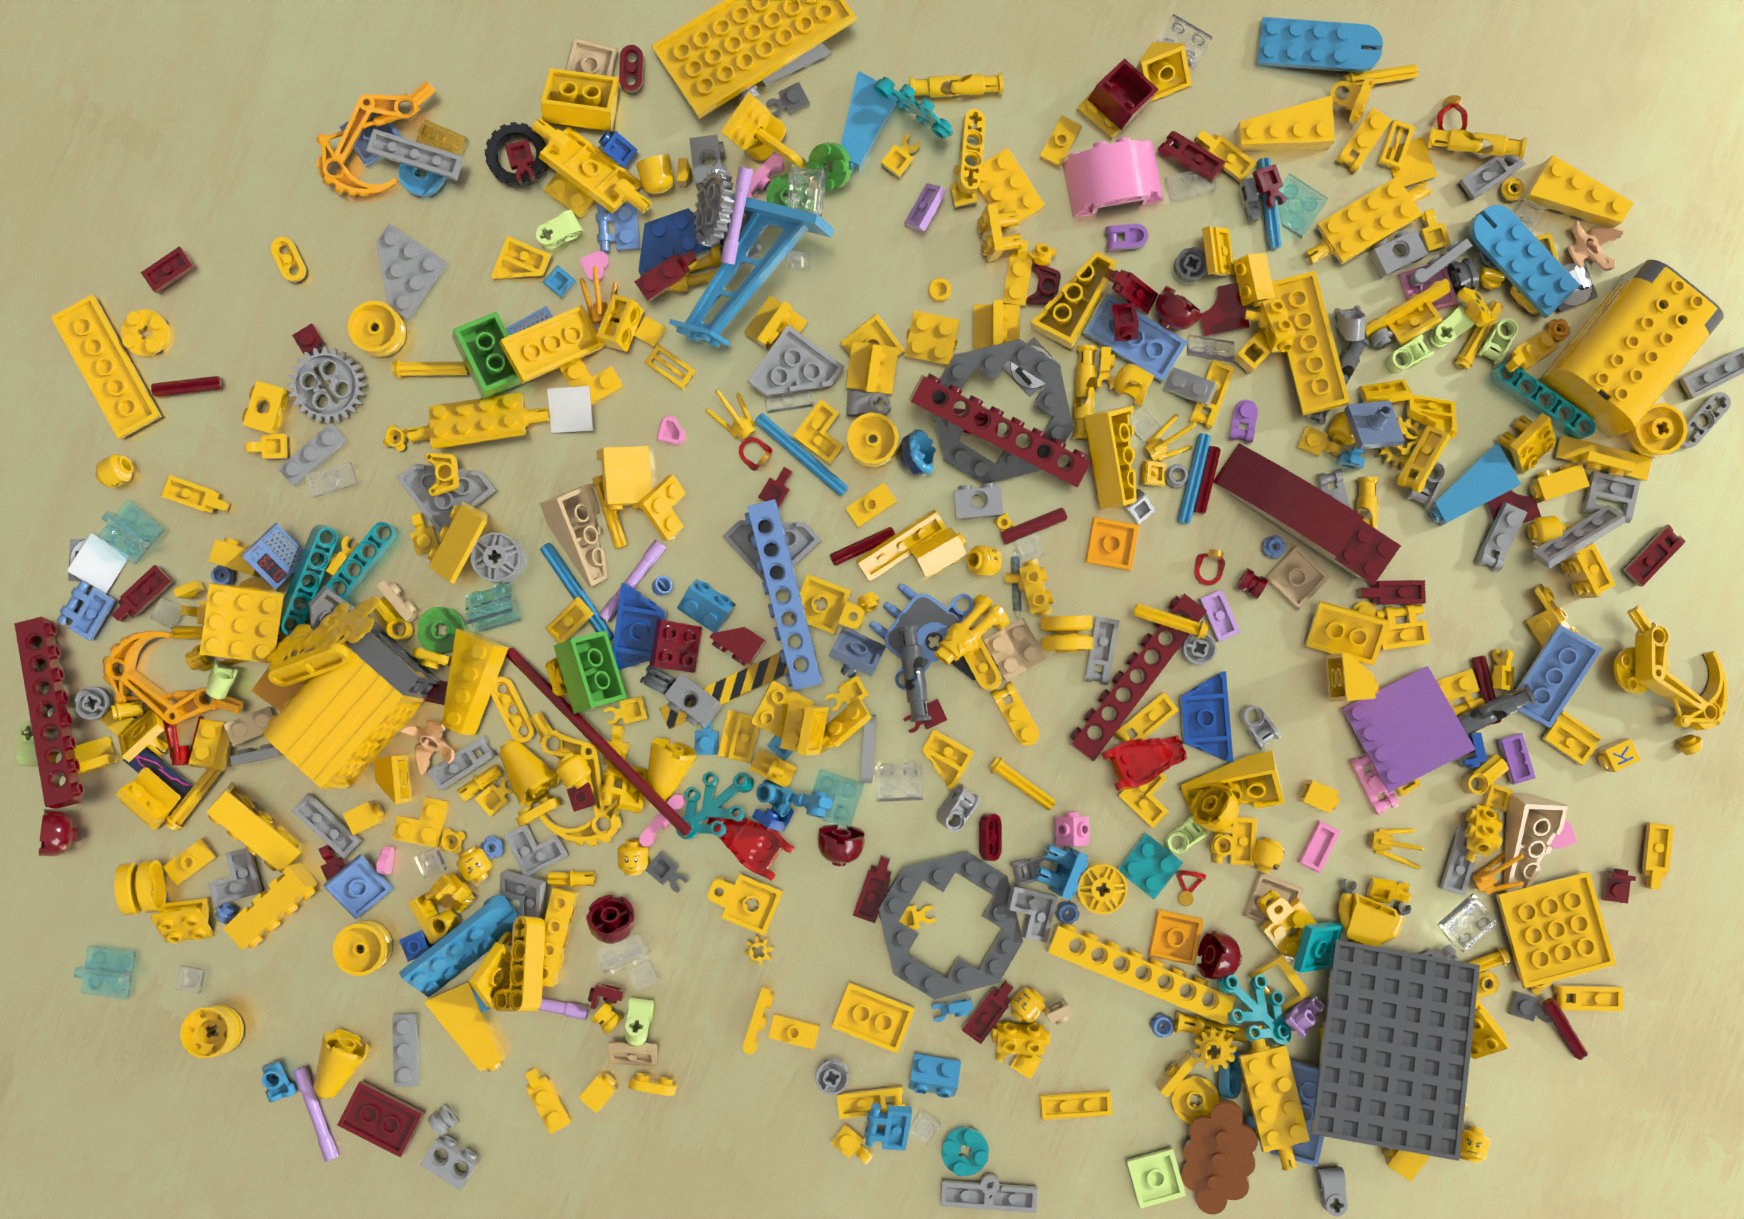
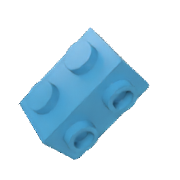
[677,579,735,633]
[908,1053,961,1098]

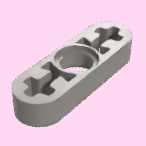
[1680,392,1731,449]
[860,715,876,783]

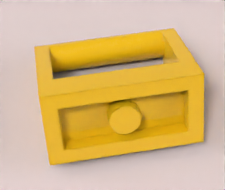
[1248,952,1311,1011]

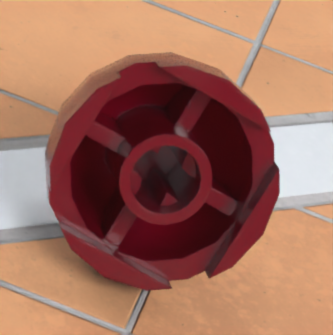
[1155,286,1203,330]
[39,809,78,856]
[817,824,865,866]
[586,895,635,944]
[1198,931,1242,979]

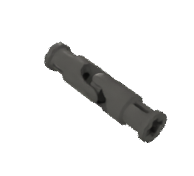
[1306,338,1370,425]
[897,625,931,722]
[1457,684,1537,735]

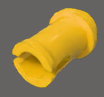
[110,701,143,721]

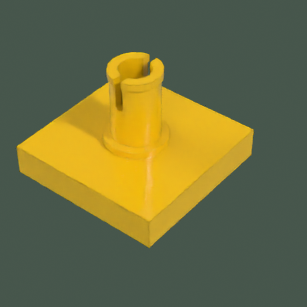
[118,708,168,762]

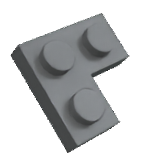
[504,824,569,876]
[208,848,263,906]
[500,870,546,920]
[1006,885,1058,943]

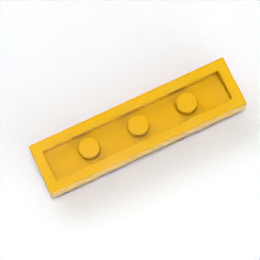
[856,509,947,581]

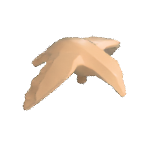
[1568,221,1625,271]
[401,720,455,775]

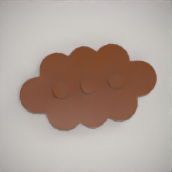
[1181,1100,1258,1215]

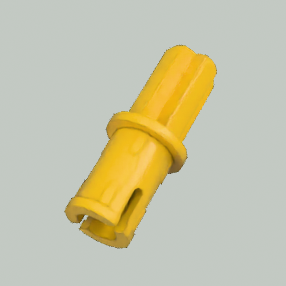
[457,764,502,802]
[547,869,595,888]

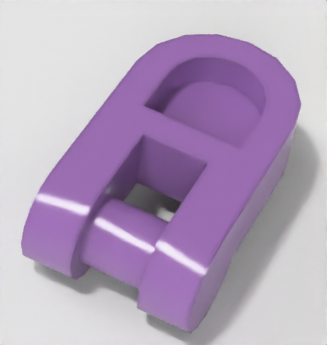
[1105,224,1148,252]
[1228,400,1258,443]

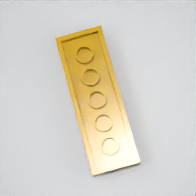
[1272,270,1350,416]
[51,294,162,439]

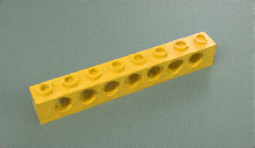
[1046,922,1236,1025]

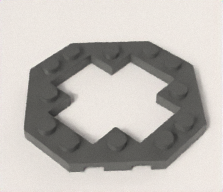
[932,339,1074,484]
[877,851,1023,1000]

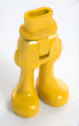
[664,244,729,293]
[934,594,1009,665]

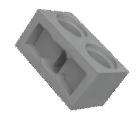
[420,1136,480,1190]

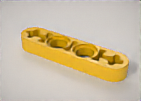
[957,109,985,195]

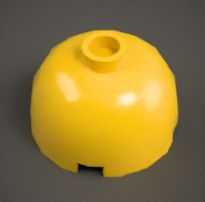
[1190,783,1239,832]

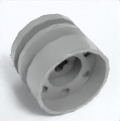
[470,532,527,584]

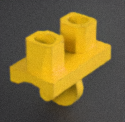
[749,748,798,787]

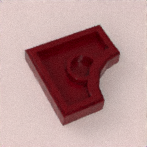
[1199,283,1250,338]
[1485,490,1541,524]

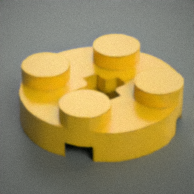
[121,309,171,357]
[1170,1075,1219,1124]

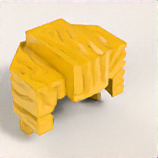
[425,871,475,914]

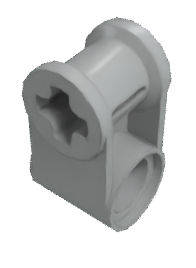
[1334,305,1366,341]
[846,391,891,417]
[1406,462,1445,508]
[1239,705,1281,750]
[936,784,980,832]
[1009,855,1057,886]
[1317,1167,1348,1217]

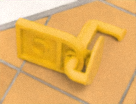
[721,92,806,171]

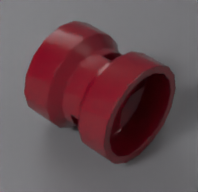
[1236,568,1268,600]

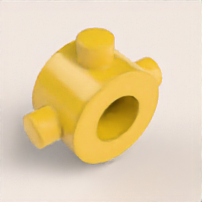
[994,513,1014,533]

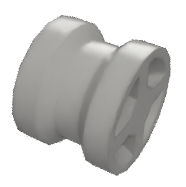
[428,1105,458,1136]

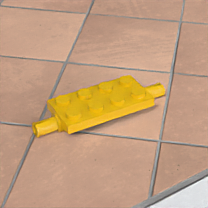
[532,118,652,214]
[1304,177,1431,265]
[407,392,550,449]
[1238,1024,1310,1171]

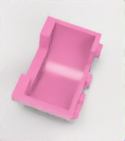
[1063,137,1164,218]

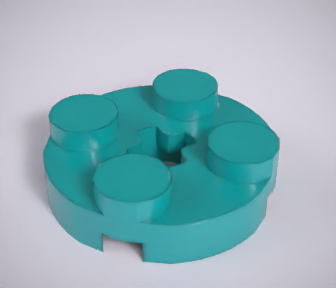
[941,1126,989,1176]

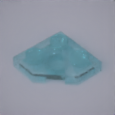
[1276,173,1328,238]

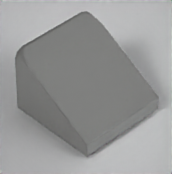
[1123,489,1156,525]

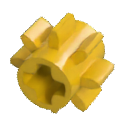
[744,935,774,966]

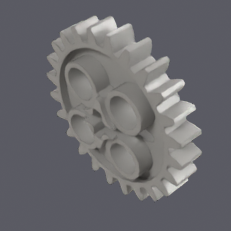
[693,169,735,247]
[287,347,366,423]

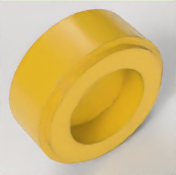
[928,278,951,302]

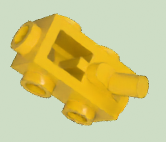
[1244,298,1296,353]
[1005,559,1054,617]
[1465,804,1503,862]
[991,1020,1050,1062]

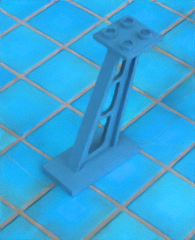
[669,194,834,348]

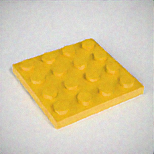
[1496,871,1616,988]

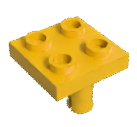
[977,203,1023,262]
[1498,413,1556,475]

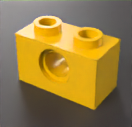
[242,381,290,435]

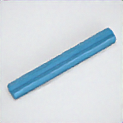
[1257,158,1282,250]
[1178,433,1211,524]

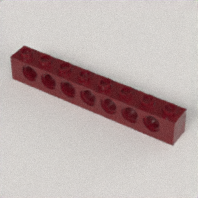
[909,373,1091,488]
[1069,593,1207,761]
[14,616,84,809]

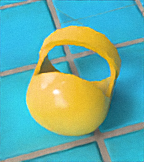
[636,154,674,194]
[1114,364,1155,407]

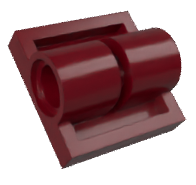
[649,619,702,673]

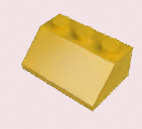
[541,68,619,131]
[427,501,487,584]
[1326,652,1378,702]

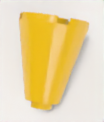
[647,737,697,803]
[499,740,560,807]
[313,1029,370,1099]

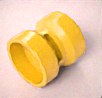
[590,1002,624,1035]

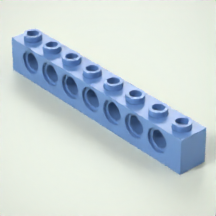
[745,499,823,691]

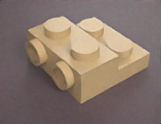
[983,618,1046,681]

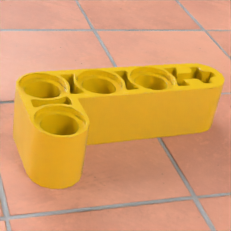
[493,916,545,1012]

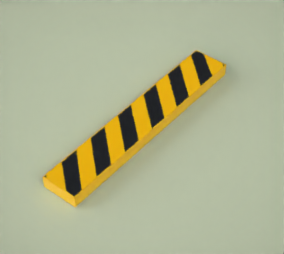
[659,652,797,730]

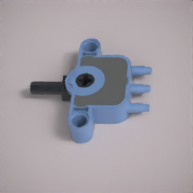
[869,583,976,690]

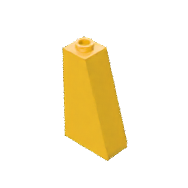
[424,981,506,1072]

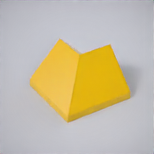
[1136,42,1192,102]
[373,755,411,804]

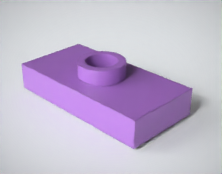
[1497,733,1536,785]

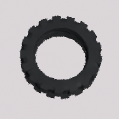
[485,122,548,188]

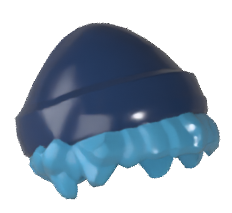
[896,429,936,476]

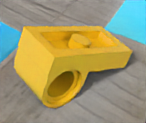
[408,893,459,945]

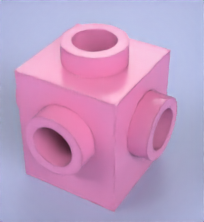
[1055,812,1090,847]

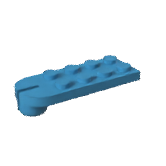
[1257,17,1383,73]
[1470,205,1580,318]
[399,895,518,998]

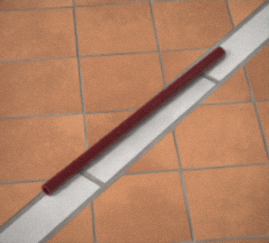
[506,647,693,837]

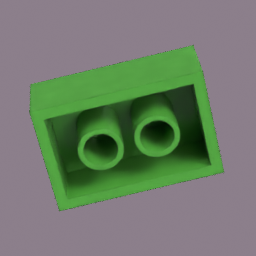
[452,311,522,400]
[553,630,627,714]

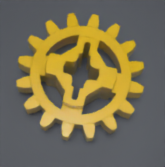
[1377,417,1425,468]

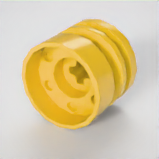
[1075,862,1127,914]
[180,1005,244,1059]

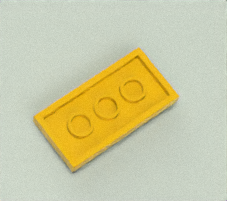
[499,305,605,384]

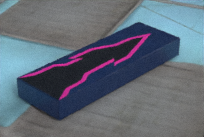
[123,747,194,805]

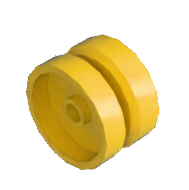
[347,300,407,358]
[1624,403,1688,458]
[847,412,899,468]
[1040,616,1093,653]
[114,860,167,916]
[333,920,392,976]

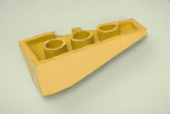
[1181,751,1285,808]

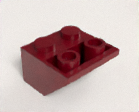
[709,627,767,666]

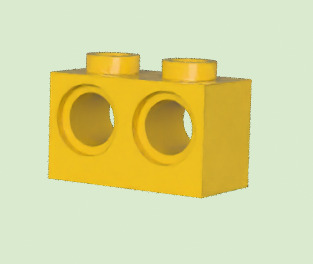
[596,294,644,352]

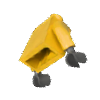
[1339,879,1412,947]

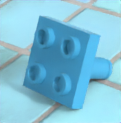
[1034,844,1088,900]

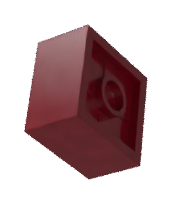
[1087,58,1159,131]

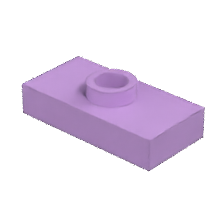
[904,183,947,232]
[1199,589,1241,642]

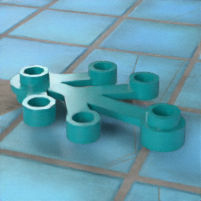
[874,76,953,140]
[676,772,754,840]
[1217,974,1291,1045]

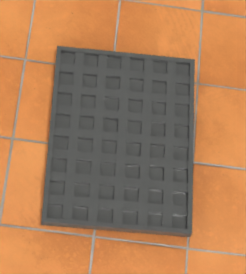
[1311,940,1480,1161]

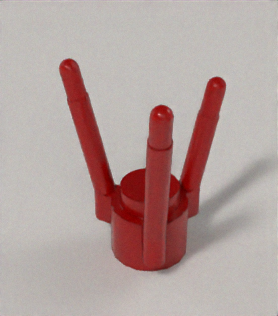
[163,716,203,766]

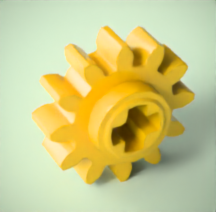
[1193,1027,1237,1072]

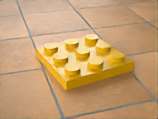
[199,583,284,663]

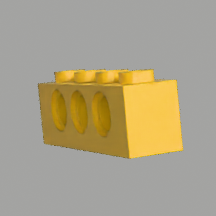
[542,886,580,988]

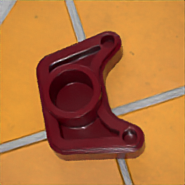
[1026,263,1061,306]

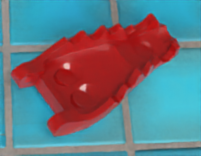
[1101,735,1187,790]
[707,807,795,881]

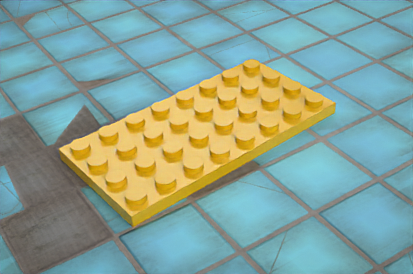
[651,0,857,119]

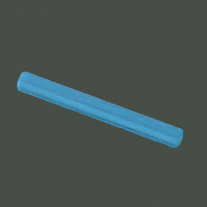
[755,413,848,496]
[540,543,614,641]

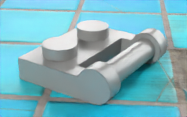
[1582,471,1640,523]

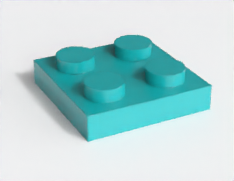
[1117,833,1183,900]
[1293,921,1344,973]

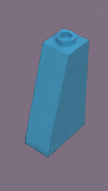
[841,71,899,172]
[1430,443,1521,526]

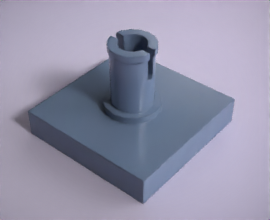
[1344,401,1405,450]
[829,626,886,678]

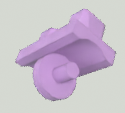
[1284,997,1324,1039]

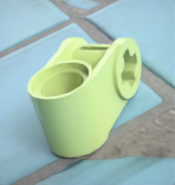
[536,210,583,250]
[1429,305,1475,348]
[1477,318,1518,366]
[1386,334,1434,373]
[205,659,239,699]
[16,722,38,767]
[1164,814,1210,853]
[625,997,654,1046]

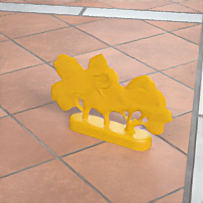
[266,596,379,687]

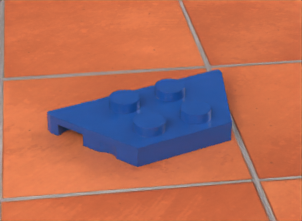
[638,208,724,276]
[612,582,666,670]
[1179,671,1233,762]

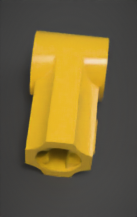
[372,596,414,641]
[1460,753,1509,794]

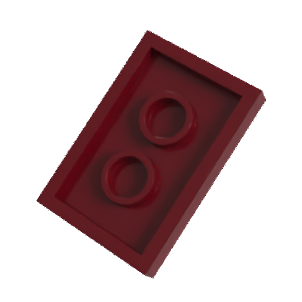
[337,1081,424,1158]

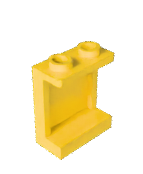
[596,446,652,511]

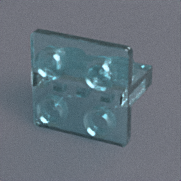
[99,500,165,564]
[466,583,520,633]
[806,769,864,827]
[74,945,136,999]

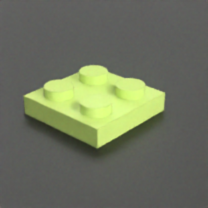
[1126,1147,1186,1209]

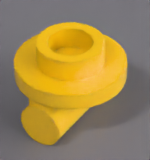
[1479,267,1505,290]

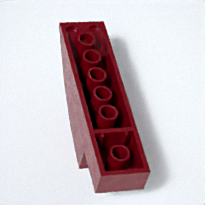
[1213,443,1401,586]

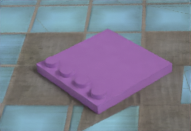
[1342,666,1475,793]

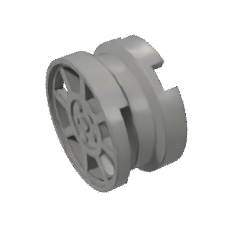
[1181,633,1217,665]
[74,686,114,720]
[815,1058,849,1095]

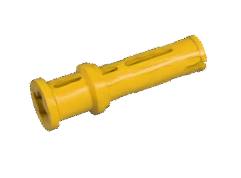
[1173,1011,1247,1043]

